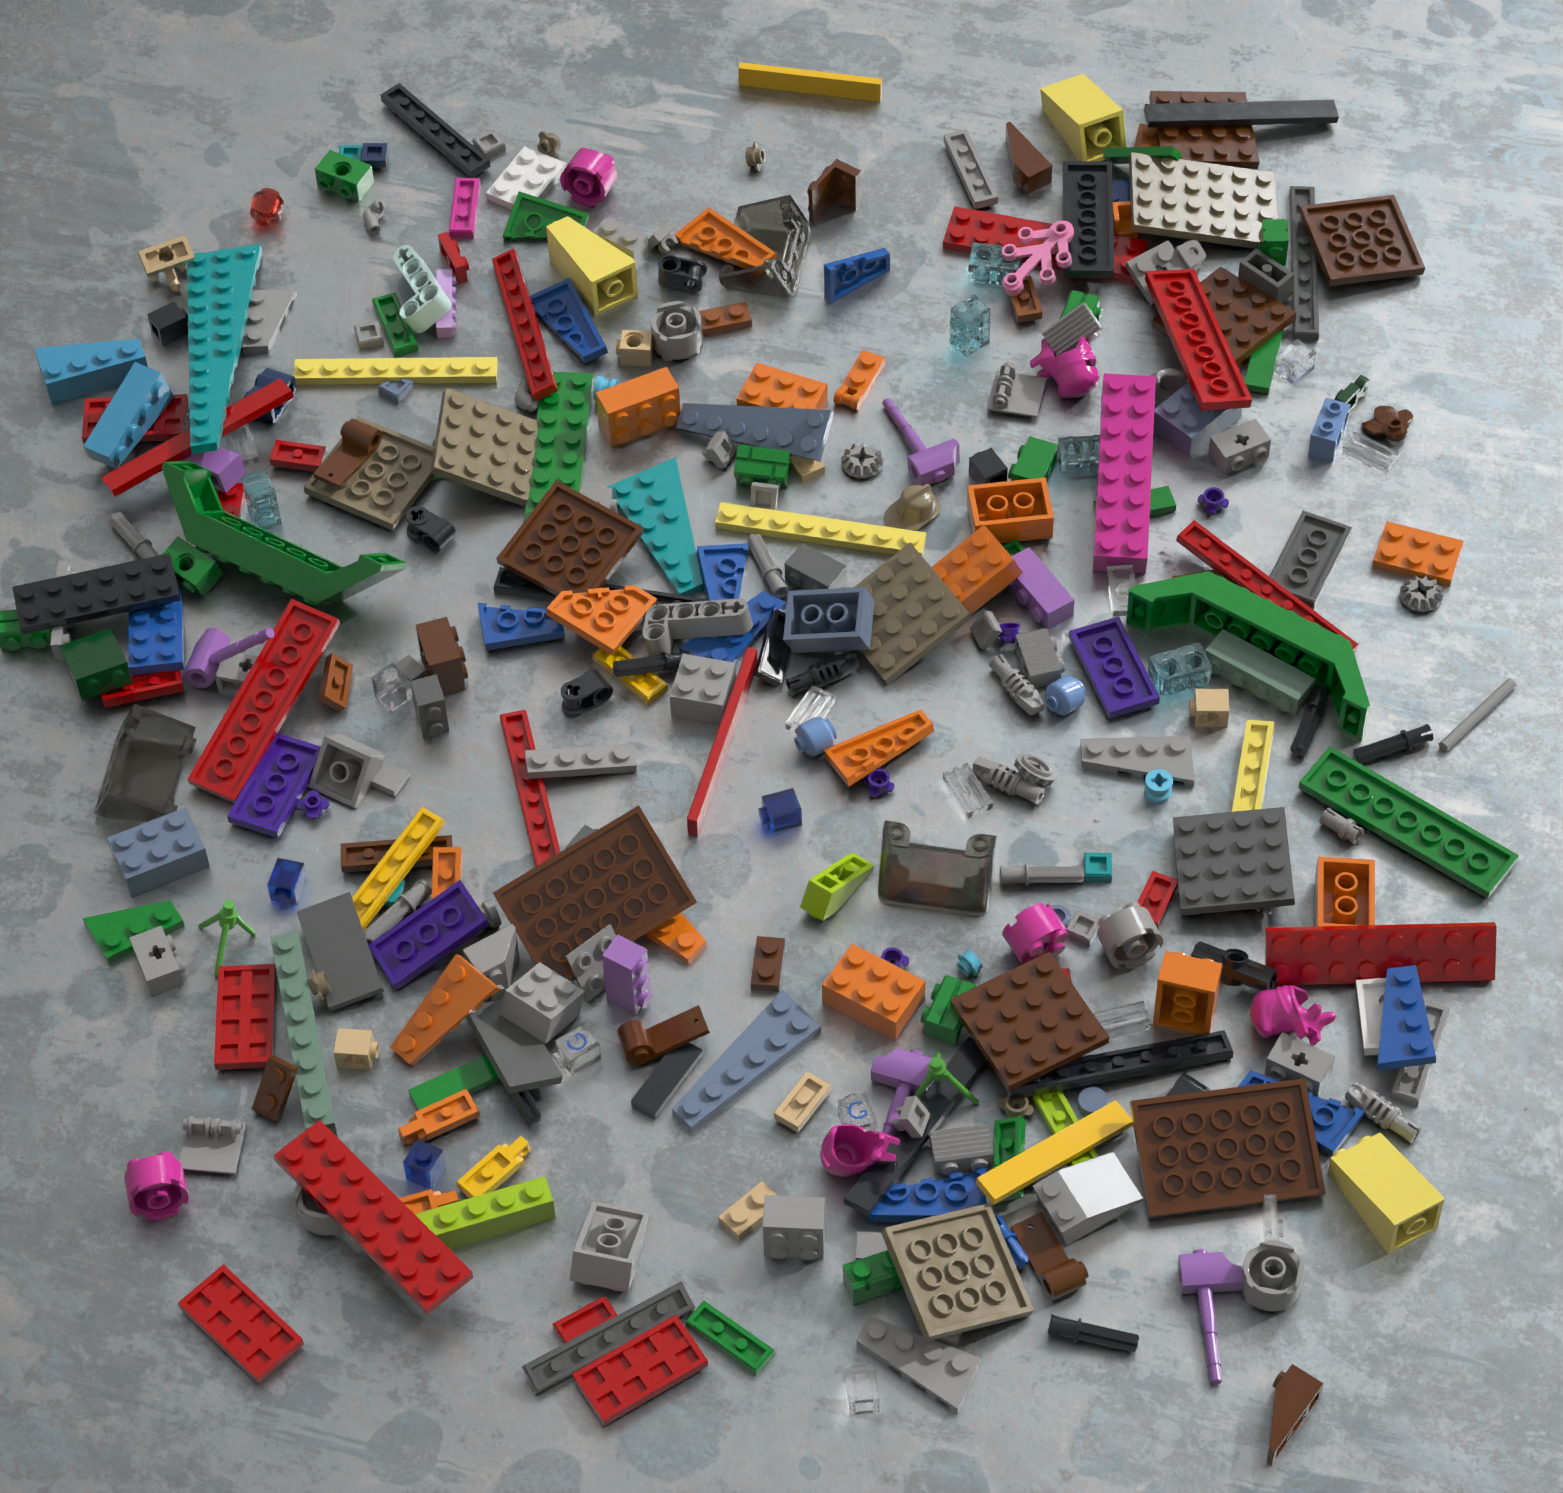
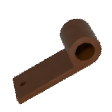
[313,419,382,489]
[617,1005,710,1065]
[1010,1212,1089,1301]

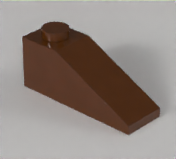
[1005,122,1053,195]
[1267,1364,1324,1465]

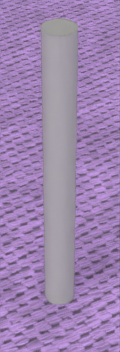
[1439,678,1516,751]

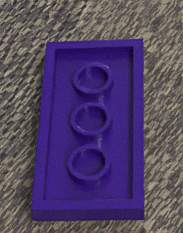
[1069,616,1160,719]
[227,733,321,838]
[369,880,490,990]

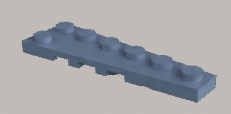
[676,403,834,462]
[672,991,821,1133]

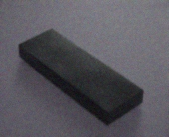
[754,608,790,687]
[631,1043,703,1119]

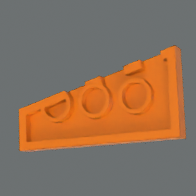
[674,207,777,274]
[824,709,934,787]
[644,913,707,965]
[390,954,501,1065]

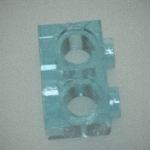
[968,242,1022,285]
[949,294,991,357]
[1058,435,1099,478]
[241,469,282,530]
[1148,642,1212,697]

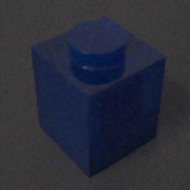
[758,788,802,834]
[267,858,307,906]
[403,1139,446,1190]

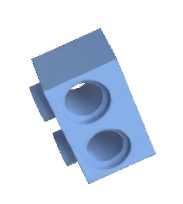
[1308,398,1350,462]

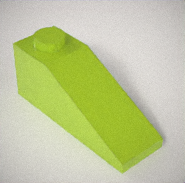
[800,852,875,921]

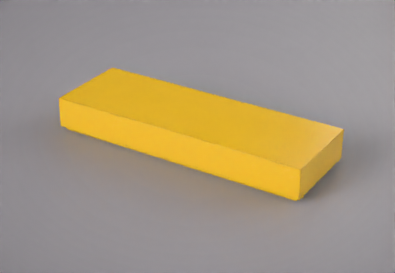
[593,646,668,705]

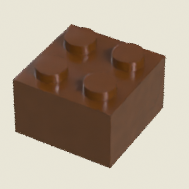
[416,617,468,696]

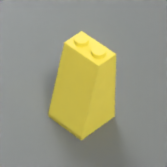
[1040,74,1126,161]
[546,216,638,316]
[1328,1133,1445,1254]

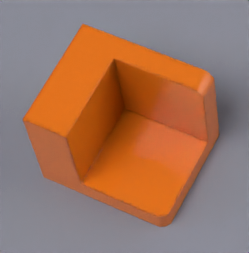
[1113,201,1138,239]

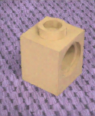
[616,330,654,367]
[1189,689,1229,727]
[333,1028,379,1070]

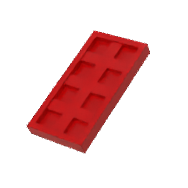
[82,394,189,444]
[214,964,277,1070]
[178,1264,304,1384]
[572,1315,708,1426]

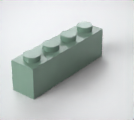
[1204,629,1315,716]

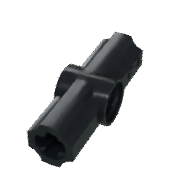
[1191,941,1279,991]

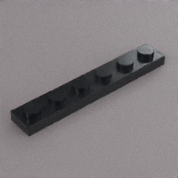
[380,83,491,178]

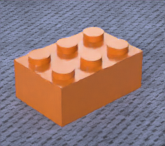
[736,362,828,410]
[596,367,681,447]
[967,477,1054,543]
[932,525,1023,615]
[1315,856,1375,926]
[822,943,926,1041]
[1153,951,1222,1035]

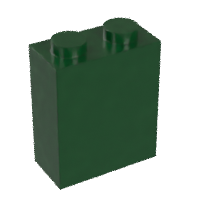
[60,628,133,701]

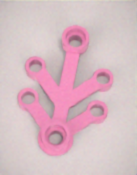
[1002,221,1074,296]

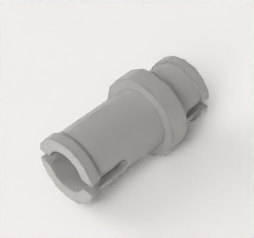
[1319,808,1364,844]

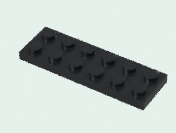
[1062,161,1114,278]
[12,553,181,635]

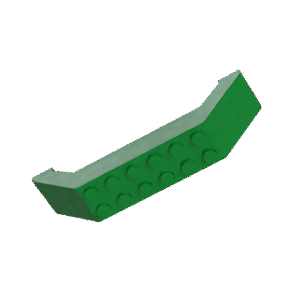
[162,461,407,606]
[1126,571,1370,742]

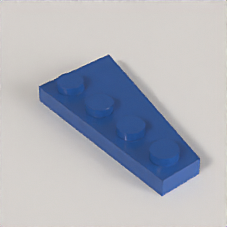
[530,278,608,363]
[679,590,786,664]
[1378,965,1436,1070]
[1237,1070,1365,1157]
[867,1167,987,1222]

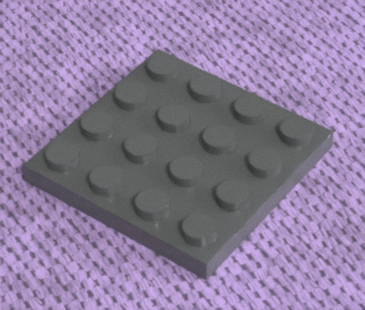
[1173,807,1295,915]

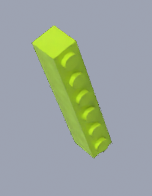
[415,1176,556,1249]

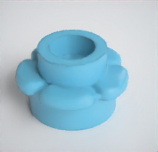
[957,950,983,977]

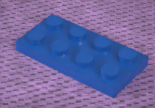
[129,588,184,675]

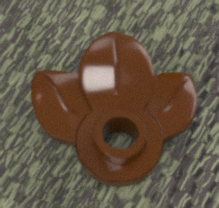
[1362,405,1413,442]

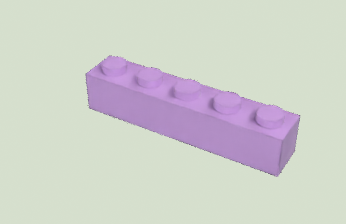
[436,269,456,339]

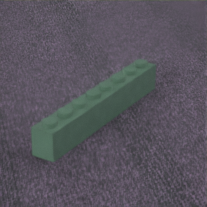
[270,931,338,1137]

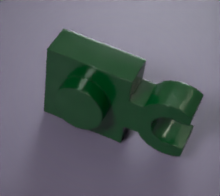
[1334,375,1370,412]

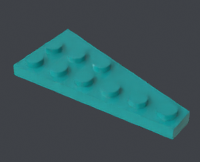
[607,457,703,596]

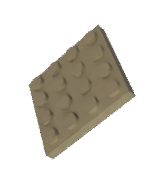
[430,387,539,507]
[304,416,435,530]
[853,542,973,685]
[881,1203,1034,1342]

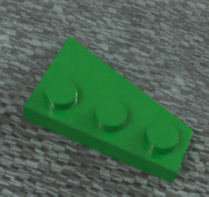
[502,191,589,239]
[83,900,185,964]

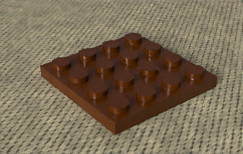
[1149,91,1260,169]
[1299,195,1425,286]
[1152,267,1296,366]
[496,480,644,596]
[950,952,1109,1092]

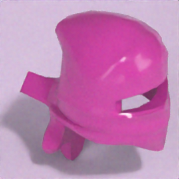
[1030,337,1100,398]
[1250,985,1336,1046]
[820,1124,900,1177]

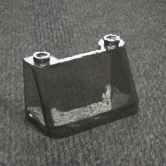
[718,195,811,297]
[94,704,197,822]
[878,820,997,918]

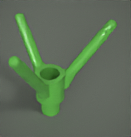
[198,900,256,977]
[914,1052,979,1105]

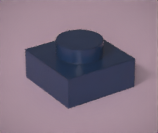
[361,143,388,168]

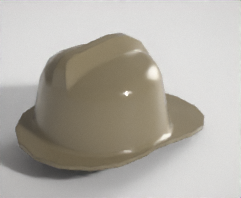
[883,484,941,531]

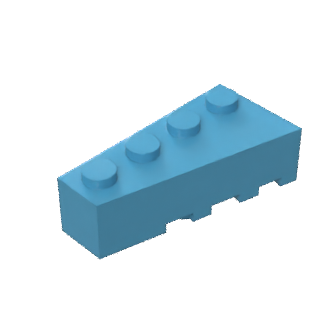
[34,338,148,404]
[83,362,175,469]

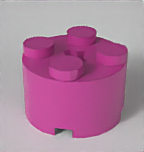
[560,147,617,207]
[1002,903,1069,964]
[124,1152,189,1220]

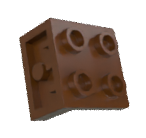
[807,159,862,224]

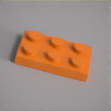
[1372,521,1464,587]

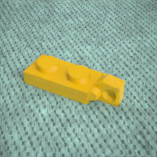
[456,1136,531,1198]

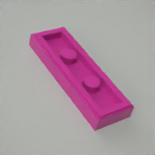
[449,178,480,238]

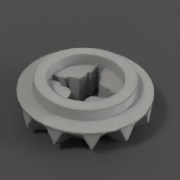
[841,442,883,478]
[1400,575,1443,612]
[1014,754,1056,786]

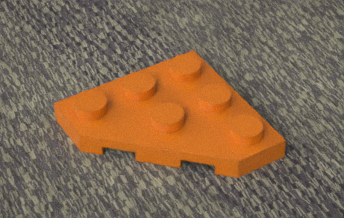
[545,585,657,655]

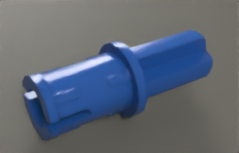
[996,1215,1029,1269]

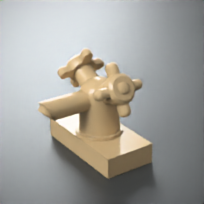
[138,235,195,292]

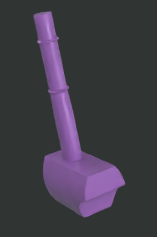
[882,398,960,486]
[182,628,274,688]
[871,1048,932,1136]
[1178,1249,1243,1384]

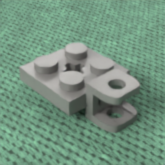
[1125,240,1206,306]

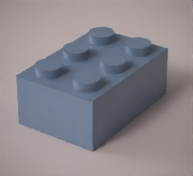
[1153,382,1242,458]
[783,587,875,653]
[107,807,210,898]

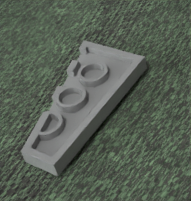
[1080,736,1195,787]
[857,1315,981,1414]

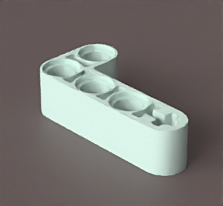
[393,245,452,333]

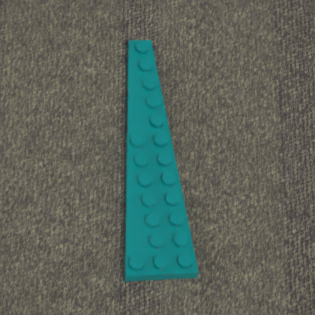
[187,244,262,454]

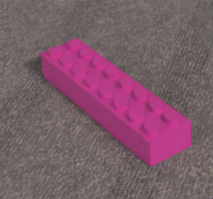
[1092,373,1156,574]

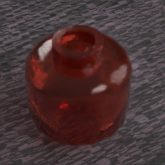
[250,188,284,227]

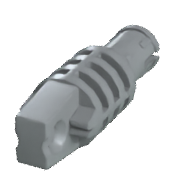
[989,654,1045,715]
[972,757,1045,805]
[1345,1082,1422,1143]

